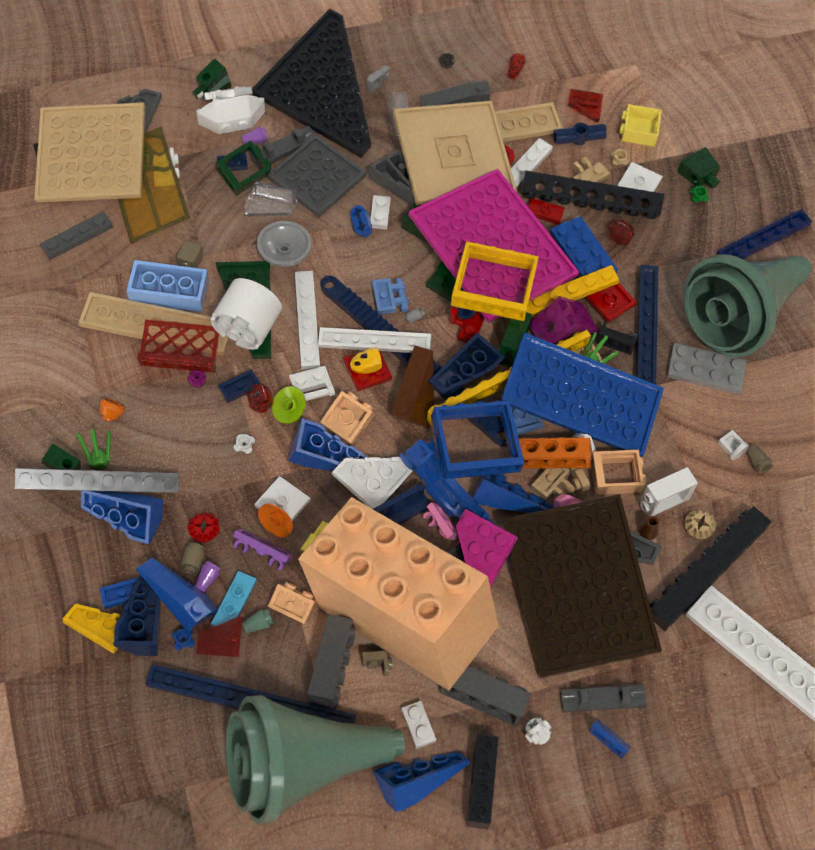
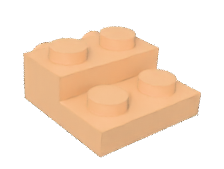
[320,391,375,444]

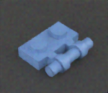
[372,278,409,315]

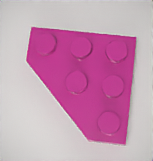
[456,509,518,588]

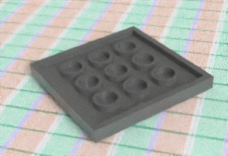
[268,134,366,217]

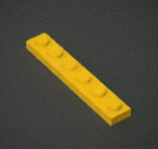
[527,265,619,318]

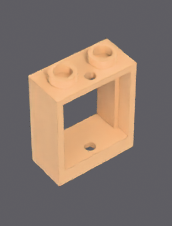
[591,450,646,495]

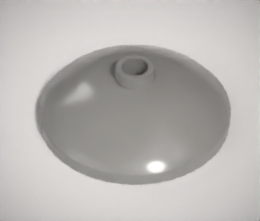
[257,221,311,267]

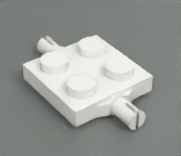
[205,86,252,101]

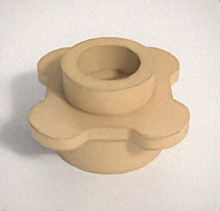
[611,149,629,166]

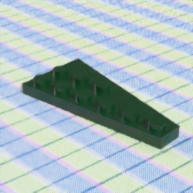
[215,261,271,359]

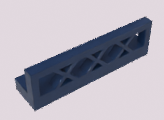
[373,483,430,525]

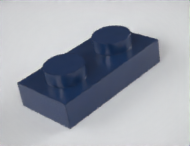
[218,369,261,403]

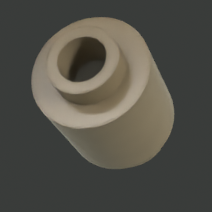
[180,543,205,575]

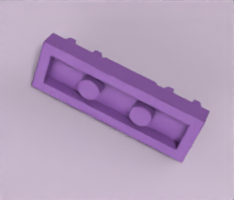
[233,529,294,571]

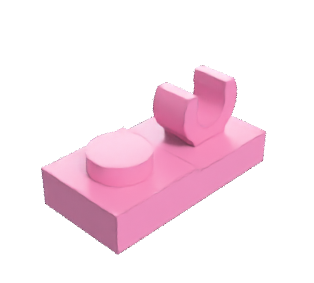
[423,502,459,540]

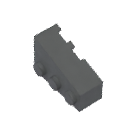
[369,150,415,205]

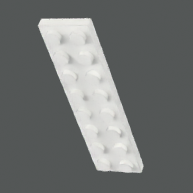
[685,585,815,722]

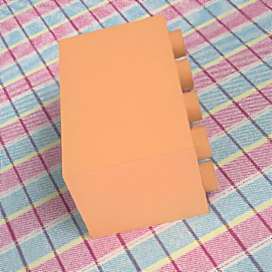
[298,497,498,691]

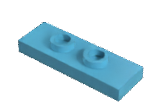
[211,571,257,634]

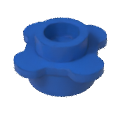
[172,629,195,650]

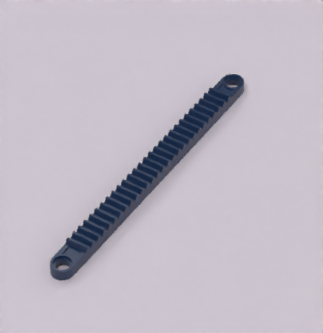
[320,275,507,447]

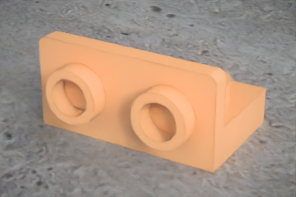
[268,582,317,624]

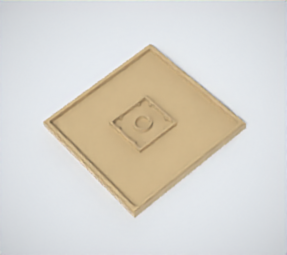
[392,101,517,205]

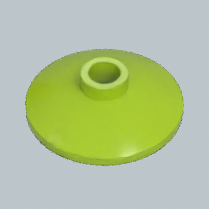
[272,386,306,424]

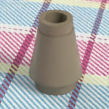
[747,445,773,474]

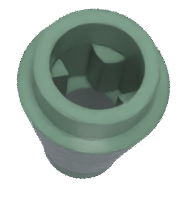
[242,608,274,634]

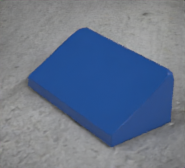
[589,720,631,758]

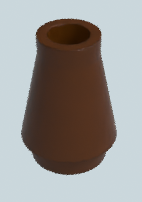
[639,516,659,540]

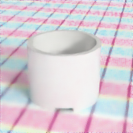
[210,278,282,350]

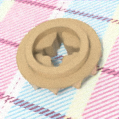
[684,509,717,539]

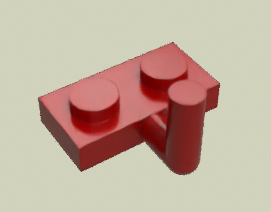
[449,307,485,343]

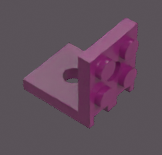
[530,296,599,345]

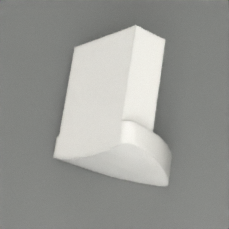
[717,430,749,461]

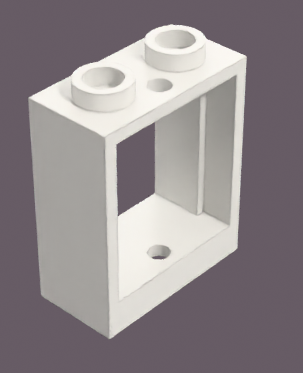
[640,467,698,517]

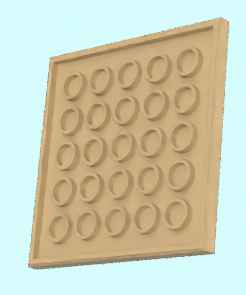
[34,102,145,203]

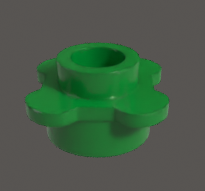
[690,186,709,203]

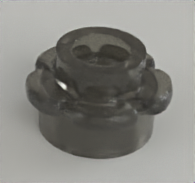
[439,53,455,69]

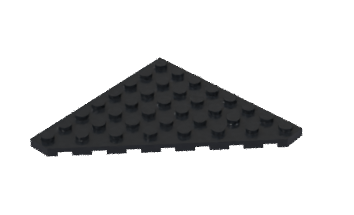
[251,9,371,158]

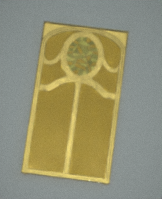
[118,126,190,244]

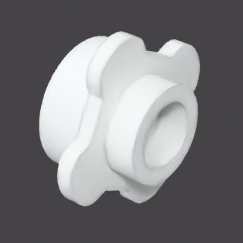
[233,434,255,454]

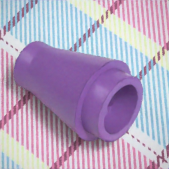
[242,127,268,144]
[195,561,220,593]

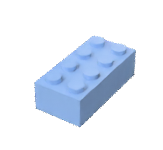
[126,260,209,312]

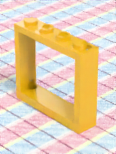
[451,241,539,321]

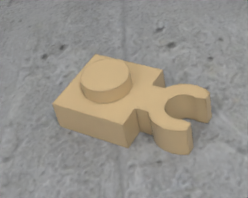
[568,468,590,496]

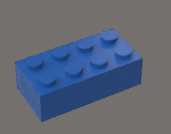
[549,216,618,280]

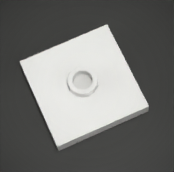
[617,162,663,203]
[255,476,310,521]

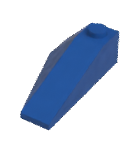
[288,418,370,471]
[473,474,553,513]
[81,490,163,544]
[136,558,218,633]
[373,751,470,812]

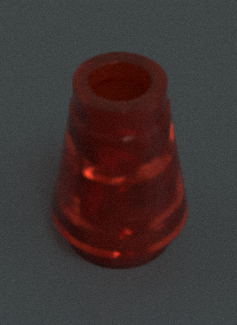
[508,53,526,80]

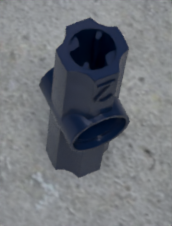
[553,123,607,145]

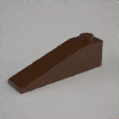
[391,346,434,429]

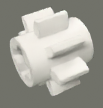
[525,718,551,745]

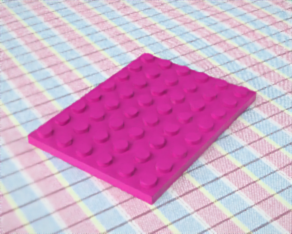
[408,169,579,323]

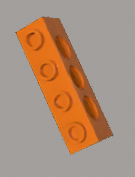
[519,437,592,469]

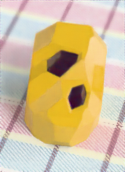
[350,347,382,374]

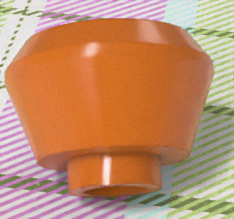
[100,398,125,422]

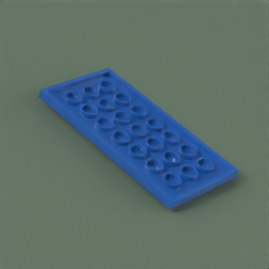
[500,333,664,457]

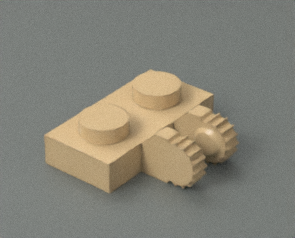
[572,157,610,183]
[531,468,575,500]

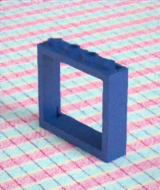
[431,400,524,479]

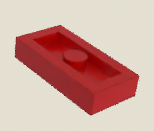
[528,198,565,225]

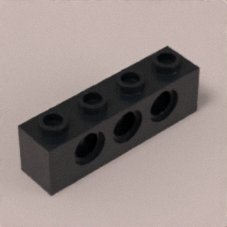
[467,734,499,829]

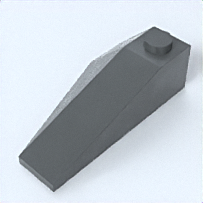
[420,80,490,107]

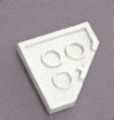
[331,457,412,509]

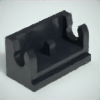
[596,322,639,355]

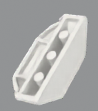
[196,95,265,134]

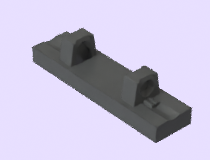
[250,125,315,170]
[560,685,647,713]

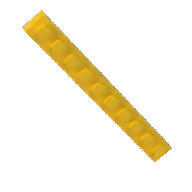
[427,330,591,426]

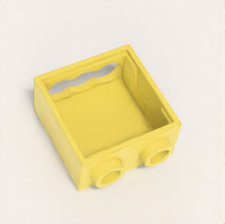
[620,104,661,147]

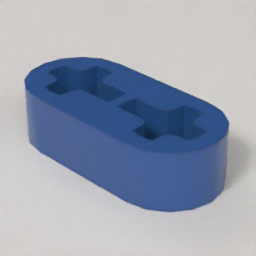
[350,205,373,238]

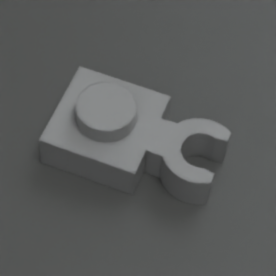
[367,65,391,94]

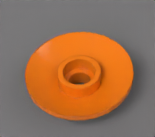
[258,503,293,537]

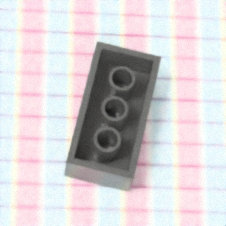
[307,614,356,709]
[440,666,531,727]

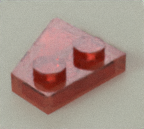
[567,89,603,123]
[197,616,243,657]

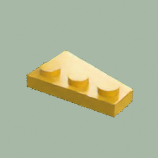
[62,604,121,654]

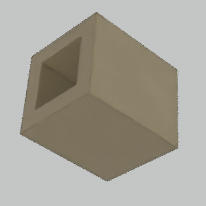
[177,240,204,268]

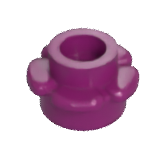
[188,370,207,388]

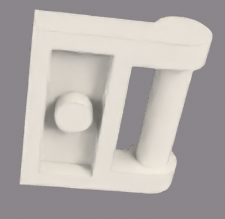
[289,366,335,401]

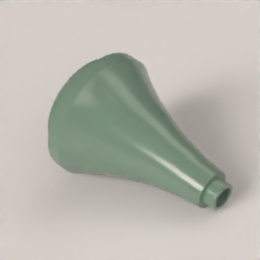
[683,254,812,357]
[226,695,405,824]

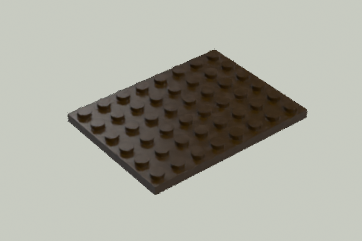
[502,494,662,679]

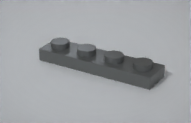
[40,211,113,260]

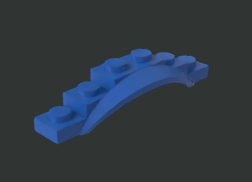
[405,439,495,525]

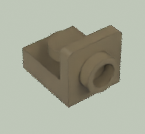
[362,651,392,677]

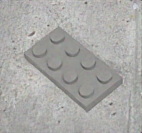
[667,343,747,395]

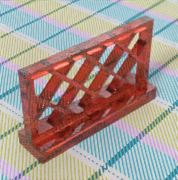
[137,320,220,373]

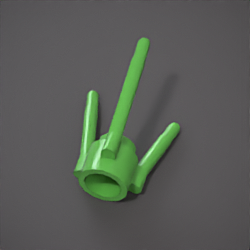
[582,332,618,364]
[77,429,111,470]

